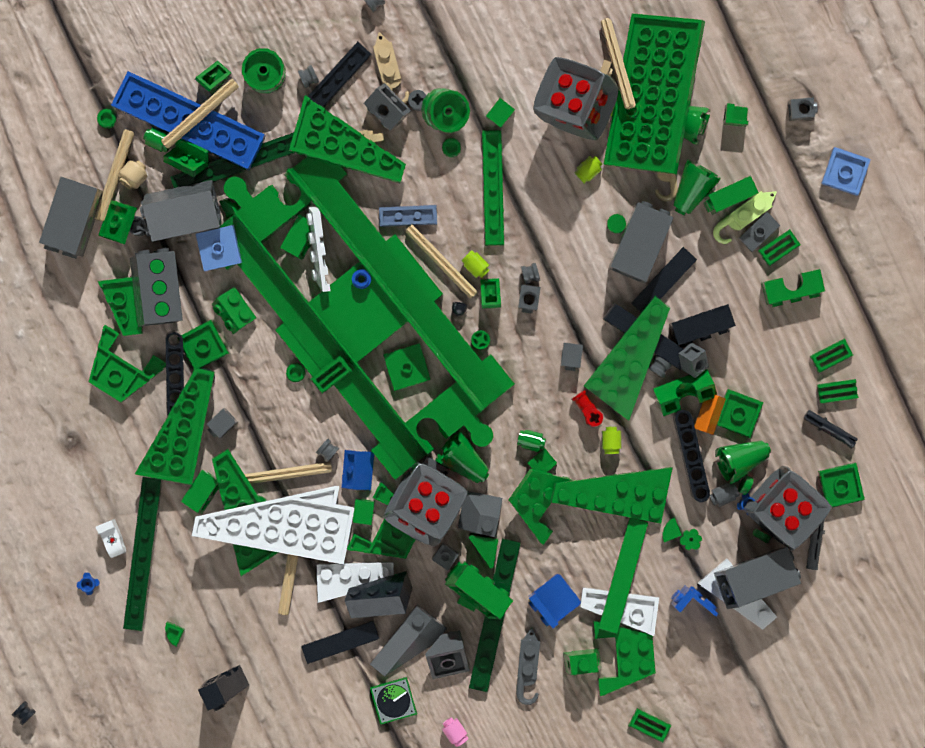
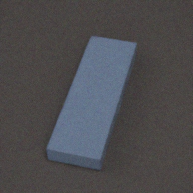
[379,205,437,227]

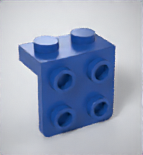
[528,574,581,629]
[670,585,719,617]

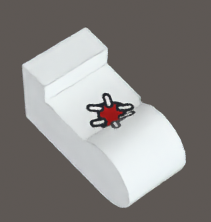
[96,519,126,558]

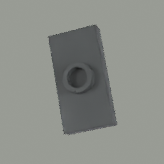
[739,212,780,252]

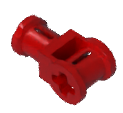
[571,390,603,427]

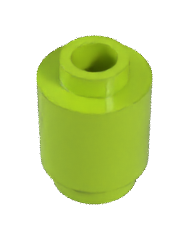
[574,156,603,184]
[461,250,489,278]
[602,427,622,454]

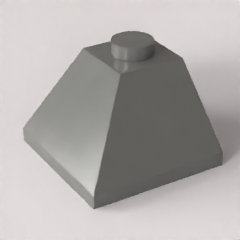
[458,491,503,537]
[425,630,470,679]

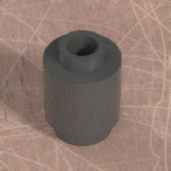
[710,482,740,507]

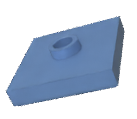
[821,147,871,196]
[196,225,242,271]

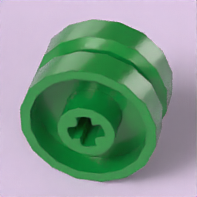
[242,48,286,94]
[421,88,470,133]

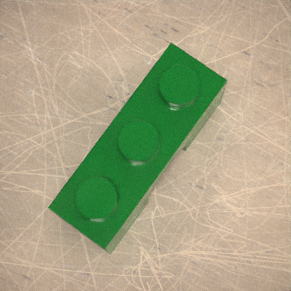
[761,269,825,308]
[653,369,717,417]

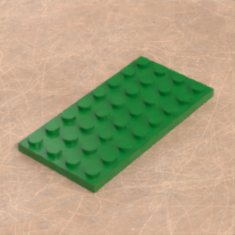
[603,13,705,175]

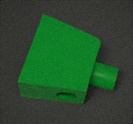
[563,648,602,675]

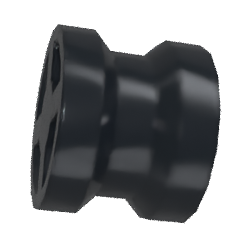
[12,701,36,725]

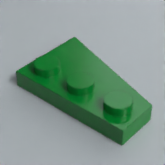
[98,277,143,336]

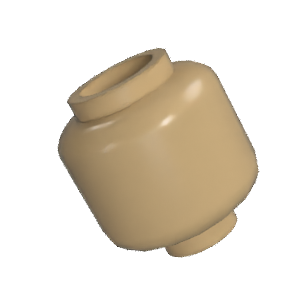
[119,161,148,190]

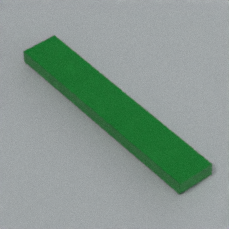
[482,130,504,246]
[598,518,648,634]

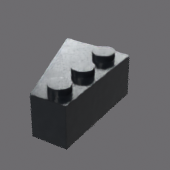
[670,304,736,347]
[345,571,413,618]
[198,665,249,712]

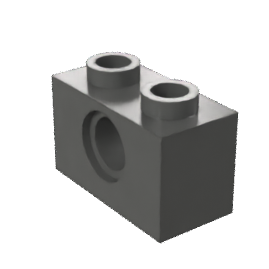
[363,83,412,131]

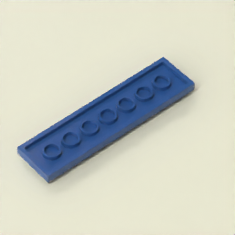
[111,71,266,170]

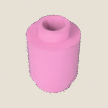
[442,717,469,747]

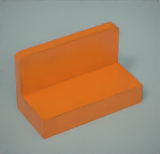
[694,395,726,435]

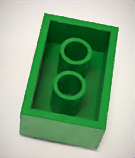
[445,565,513,619]

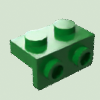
[163,138,208,177]
[212,287,257,335]

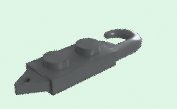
[516,628,540,705]

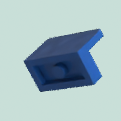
[341,450,374,490]

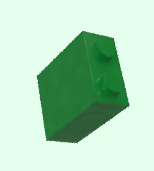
[703,176,759,215]

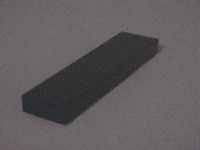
[307,41,372,108]
[631,247,697,313]
[301,620,380,664]

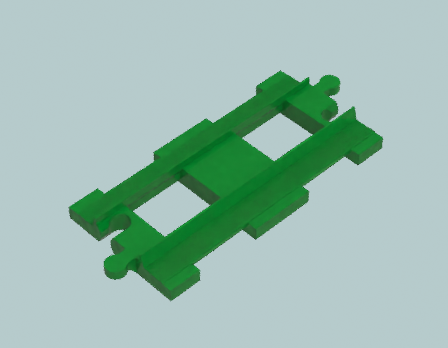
[217,157,515,480]

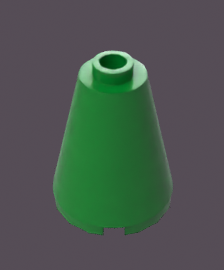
[684,106,711,145]
[673,160,721,216]
[436,432,489,483]
[715,440,771,484]

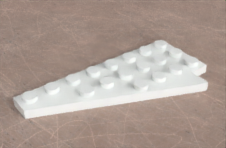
[191,486,354,564]

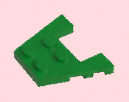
[88,325,166,403]
[508,469,573,545]
[347,482,416,559]
[593,621,656,696]

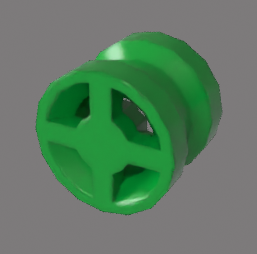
[471,330,490,350]

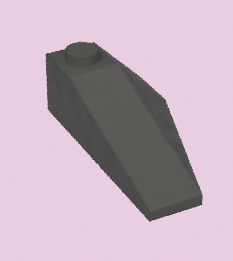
[370,604,447,676]

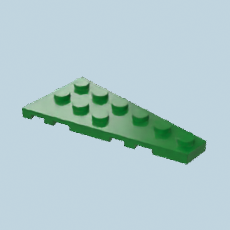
[289,95,406,184]
[584,296,670,421]
[135,368,215,485]
[212,449,279,576]
[550,467,673,524]

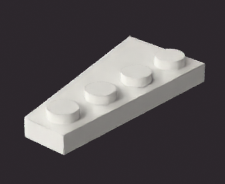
[306,206,330,292]
[698,558,777,630]
[317,562,394,603]
[580,587,659,636]

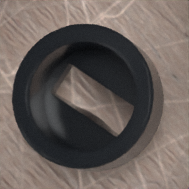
[452,302,468,316]

